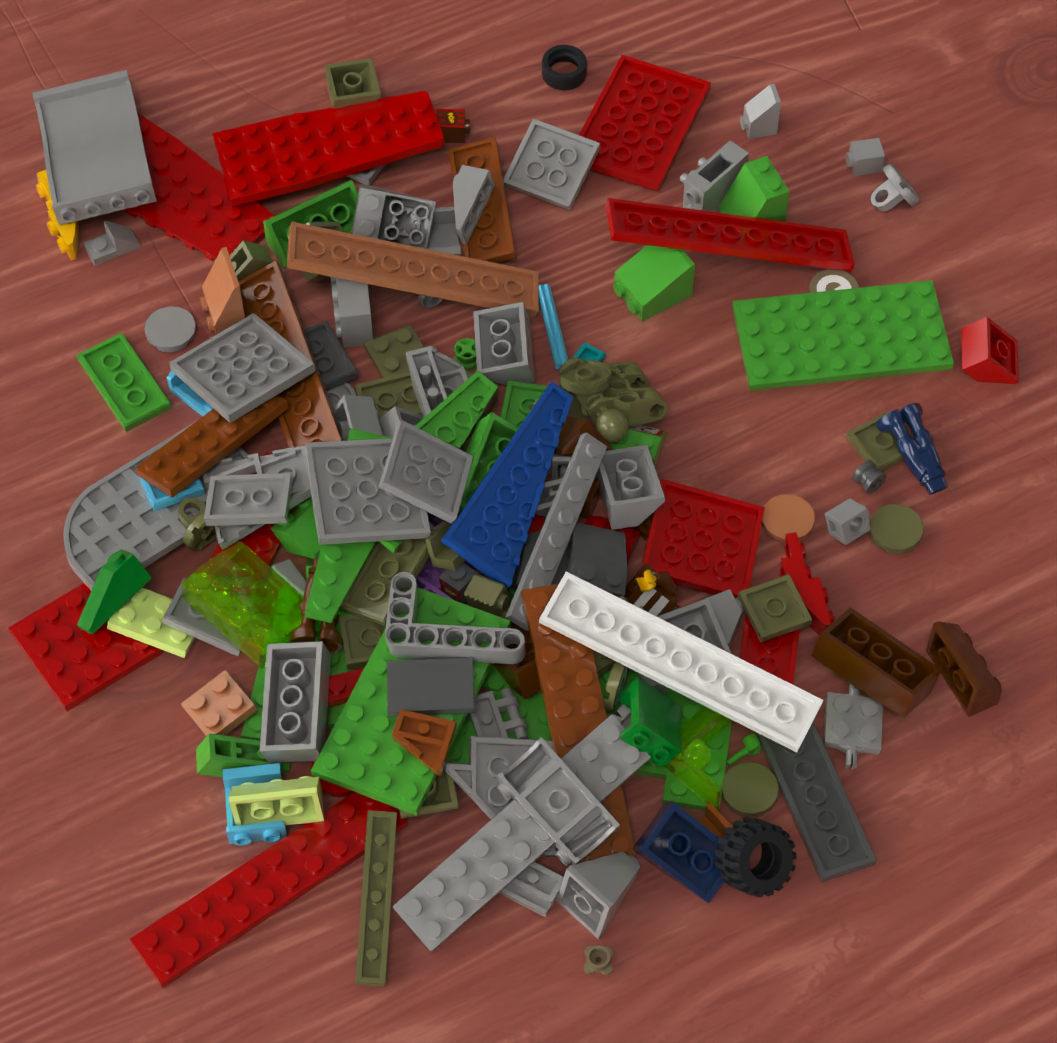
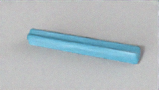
[538,284,568,370]

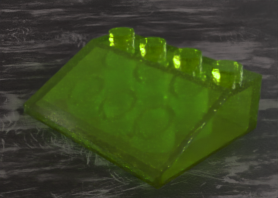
[182,541,303,668]

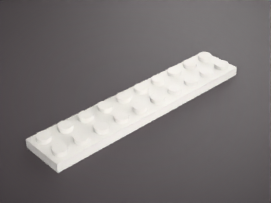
[539,572,823,752]

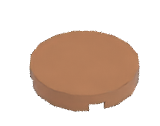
[761,494,815,544]

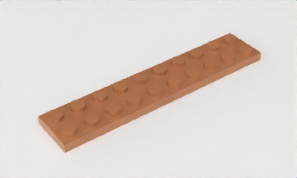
[287,222,539,317]

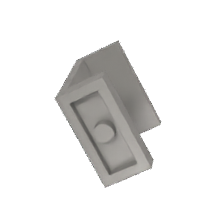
[426,207,461,256]

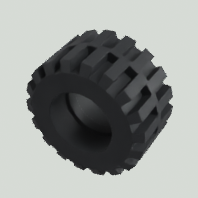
[715,817,797,897]

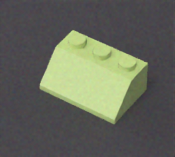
[229,776,324,826]

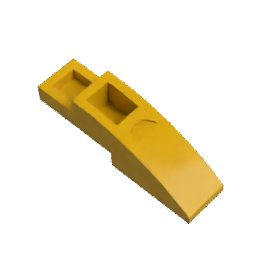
[36,169,80,261]

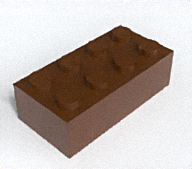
[811,607,942,719]

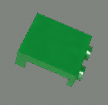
[619,677,682,767]

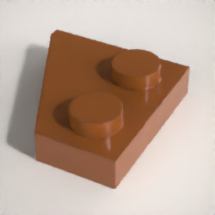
[392,709,457,776]

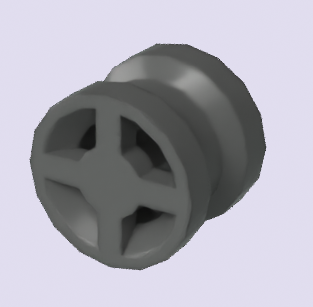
[852,460,886,494]

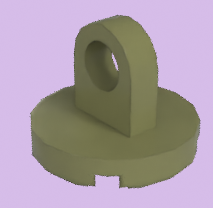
[178,497,217,550]

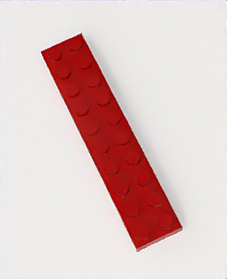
[605,198,855,272]
[130,792,407,988]

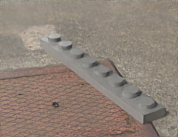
[505,432,607,631]

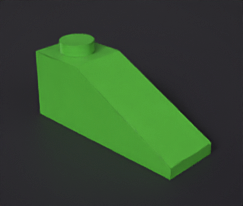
[196,733,290,778]

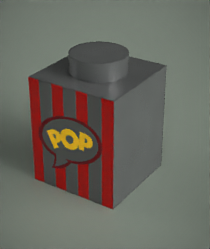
[438,563,478,605]

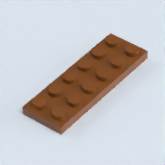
[448,137,517,263]
[135,395,289,498]

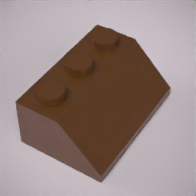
[926,621,1002,717]

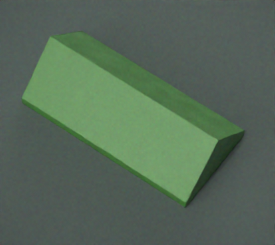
[263,180,358,268]

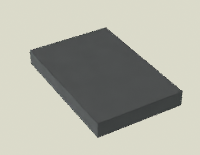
[304,321,358,390]
[387,657,475,717]

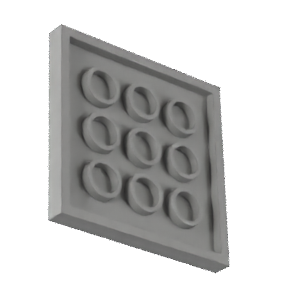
[169,313,316,423]
[304,438,431,545]

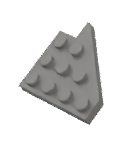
[444,736,556,857]

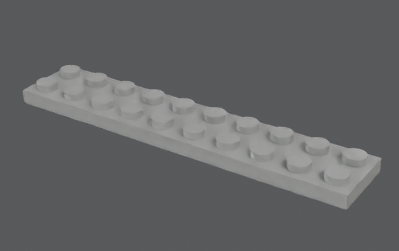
[392,715,651,953]

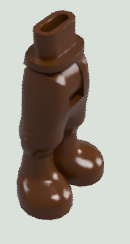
[289,558,343,653]

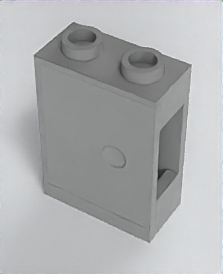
[680,140,749,212]

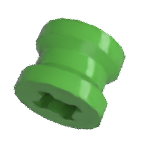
[454,338,477,371]

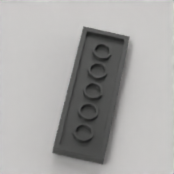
[756,722,876,883]

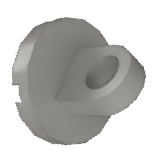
[871,163,920,212]

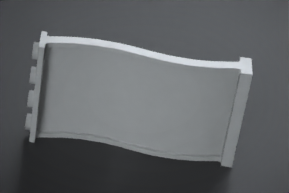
[32,70,157,225]

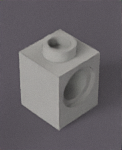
[825,498,871,545]

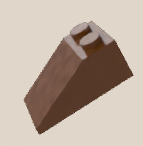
[493,619,541,699]

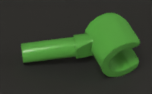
[726,734,761,766]

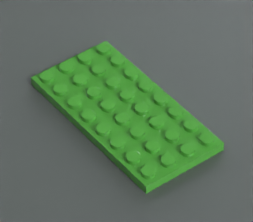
[732,280,954,391]
[311,587,511,816]

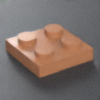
[180,670,258,736]

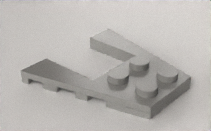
[203,446,311,550]

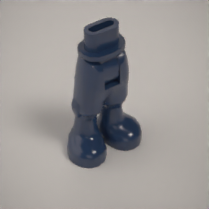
[876,403,948,495]

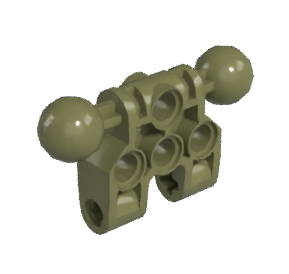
[559,358,668,443]

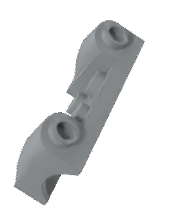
[497,737,620,866]

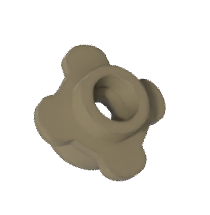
[583,945,613,975]

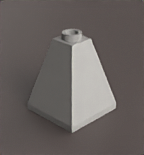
[556,852,640,940]

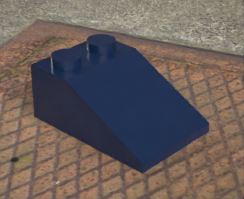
[633,802,725,903]

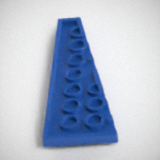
[441,381,573,589]

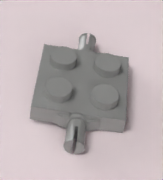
[823,682,883,770]

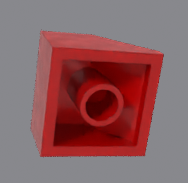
[961,317,1019,384]

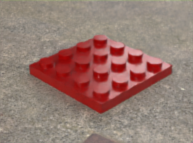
[641,479,765,598]
[8,583,162,711]

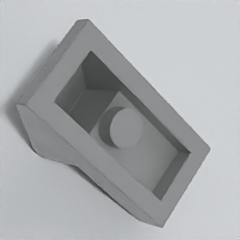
[83,221,141,266]

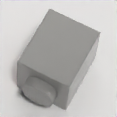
[845,138,885,176]

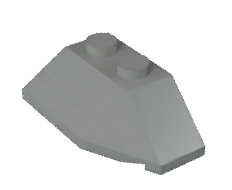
[406,346,468,418]

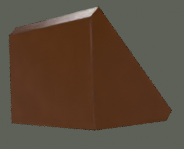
[554,416,611,455]

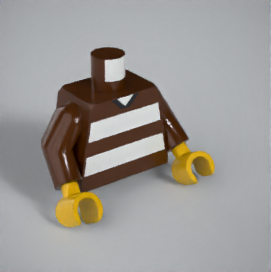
[625,564,682,617]

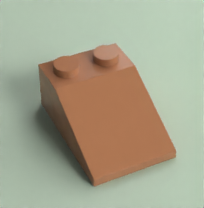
[200,247,245,335]

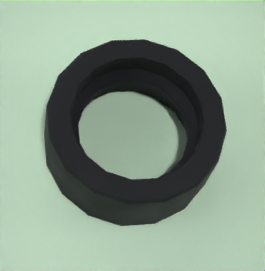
[542,44,587,91]

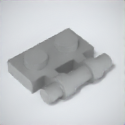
[469,688,528,739]

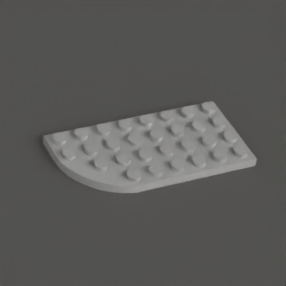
[63,422,255,591]

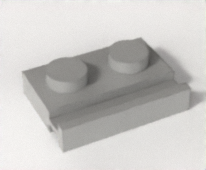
[499,862,564,918]

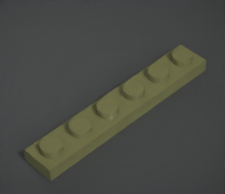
[355,810,397,987]

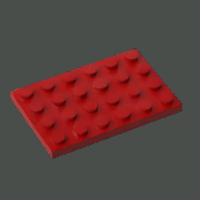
[579,55,711,192]

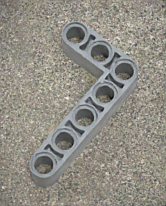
[385,572,526,664]

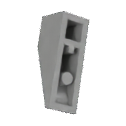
[453,165,495,245]

